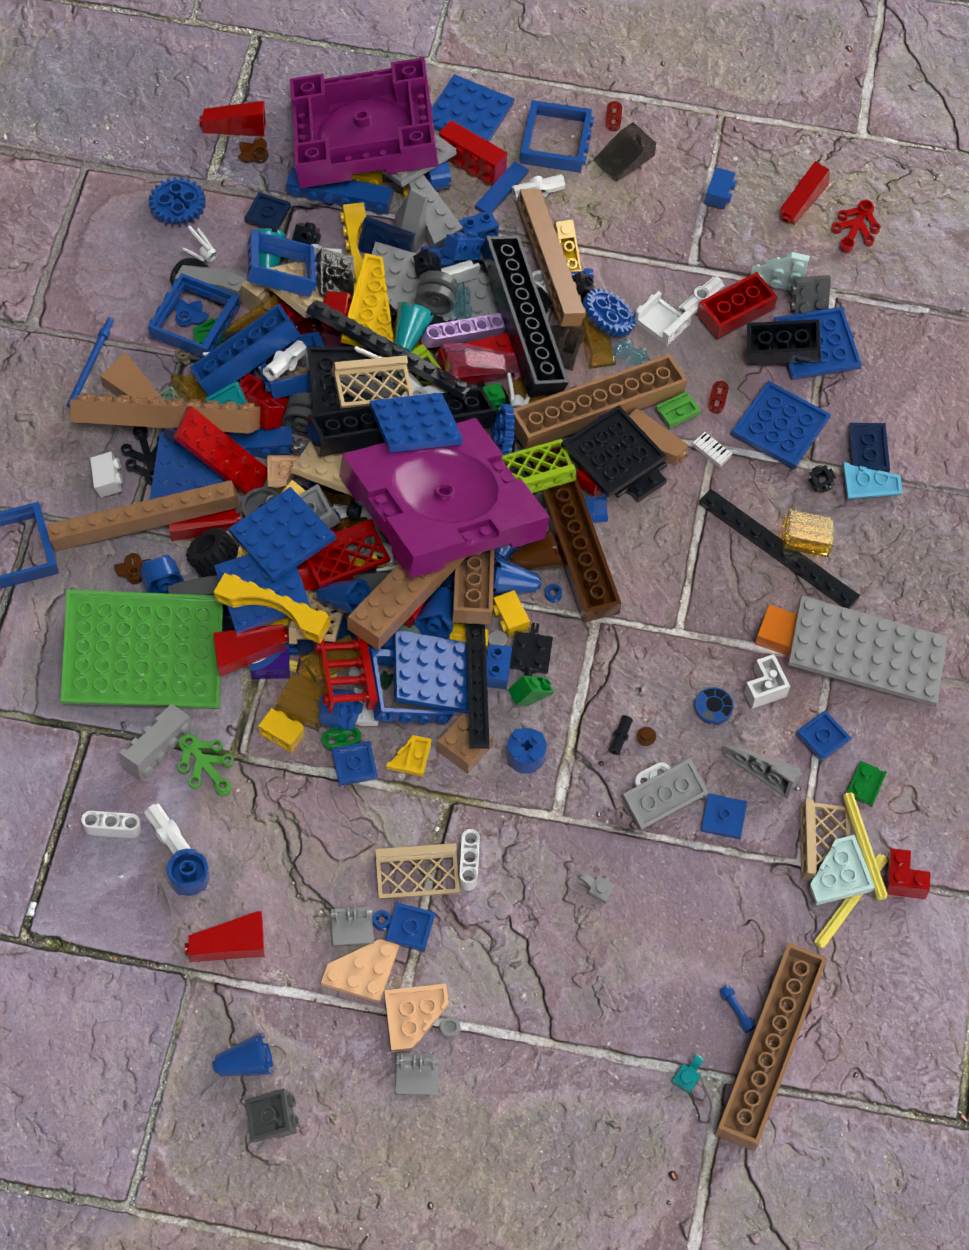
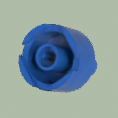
[423,162,452,191]
[140,555,184,594]
[318,689,363,729]
[506,728,547,774]
[167,849,210,896]

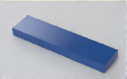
[475,161,529,213]

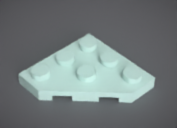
[751,252,810,292]
[810,835,875,905]

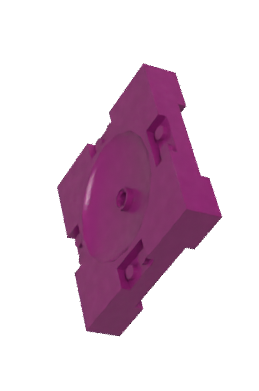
[290,57,439,188]
[339,418,550,579]

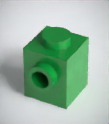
[482,383,506,411]

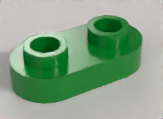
[322,727,361,751]

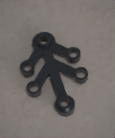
[121,426,159,486]

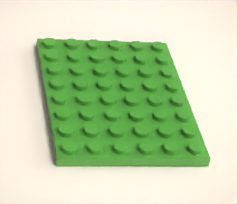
[60,590,223,709]

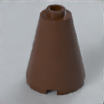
[509,530,563,570]

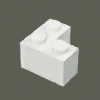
[744,654,790,709]

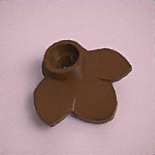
[238,135,269,162]
[335,517,367,532]
[114,553,151,584]

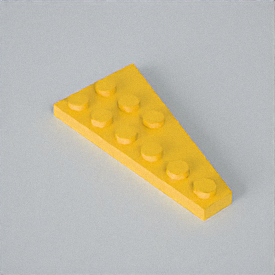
[341,253,393,347]

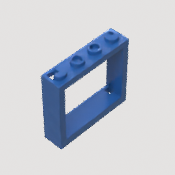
[520,100,594,173]
[247,230,318,297]
[148,273,240,357]
[257,331,324,398]
[0,502,59,589]
[369,649,454,725]

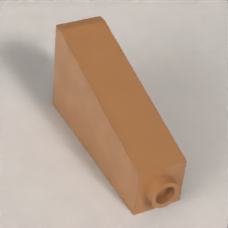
[101,352,161,400]
[629,408,688,466]

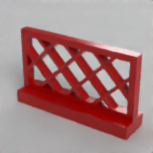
[306,519,390,588]

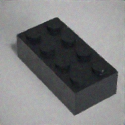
[747,319,821,365]

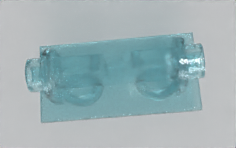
[453,282,472,321]
[613,338,650,366]

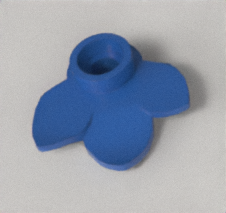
[175,299,209,327]

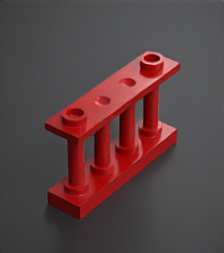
[314,636,378,713]

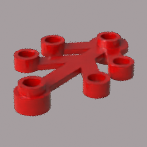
[831,200,881,253]

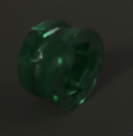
[380,670,394,690]

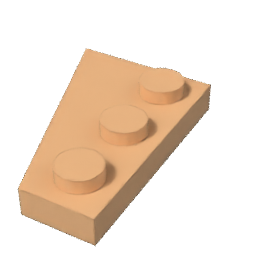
[267,455,298,488]

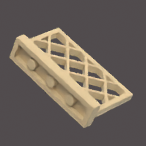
[331,355,413,408]
[289,590,344,644]
[800,799,850,881]
[375,843,460,900]

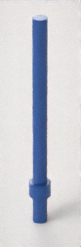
[66,317,114,408]

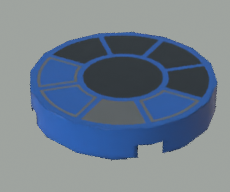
[695,687,734,725]

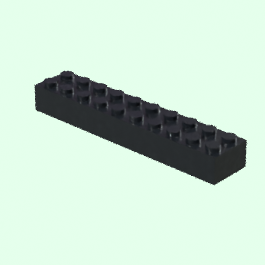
[480,235,569,397]
[307,387,496,457]

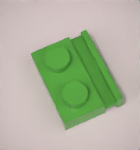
[655,391,701,429]

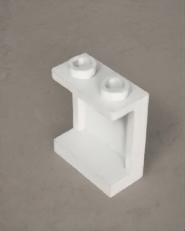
[635,291,692,346]

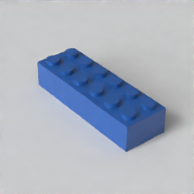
[190,304,300,396]

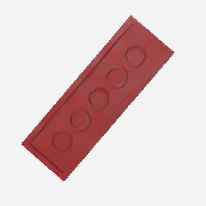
[173,406,268,495]

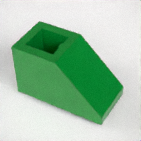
[508,676,555,706]

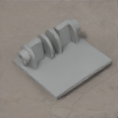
[331,905,374,946]
[395,1053,439,1095]

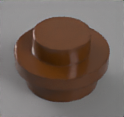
[637,727,656,746]

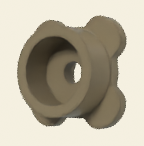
[173,348,194,365]

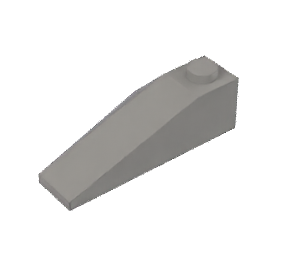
[175,265,247,302]

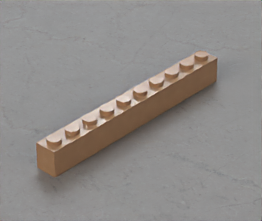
[517,189,586,327]
[47,480,239,551]

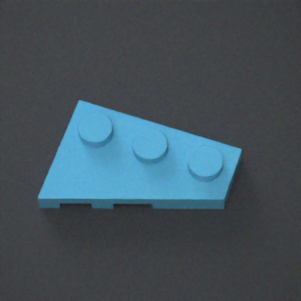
[842,462,903,500]

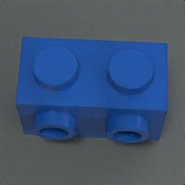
[704,167,737,209]
[458,210,499,241]
[442,232,484,260]
[486,644,512,690]

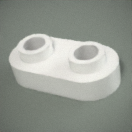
[633,762,670,787]

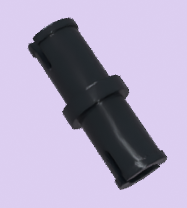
[608,715,633,755]

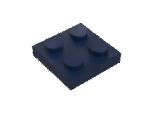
[244,192,291,233]

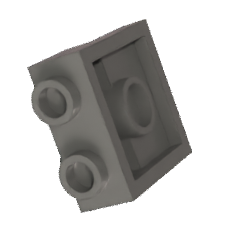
[790,275,831,314]
[245,1088,299,1143]

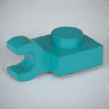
[672,1054,704,1095]

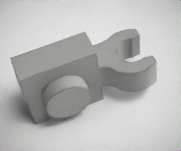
[578,872,616,904]

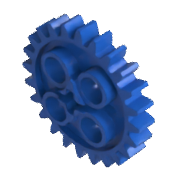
[149,177,206,227]
[582,288,636,338]
[491,404,515,455]

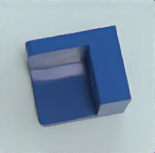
[585,496,608,523]

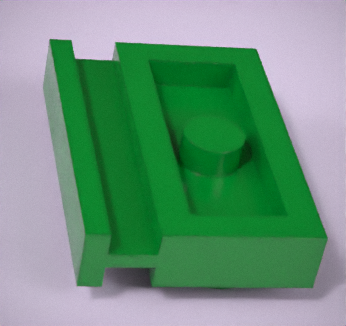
[847,761,887,807]

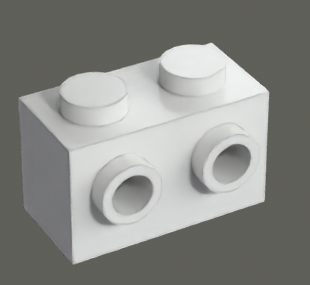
[90,452,123,498]

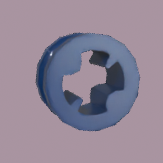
[545,584,562,603]
[373,910,391,931]

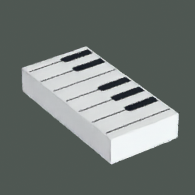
[692,432,732,468]

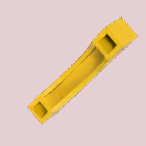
[340,202,366,293]
[214,573,331,644]

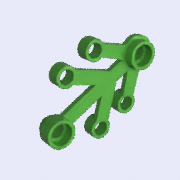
[177,734,234,797]

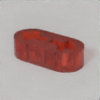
[606,101,622,132]
[708,381,729,414]

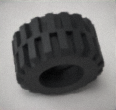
[186,527,238,577]

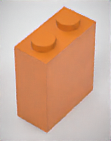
[755,604,797,656]

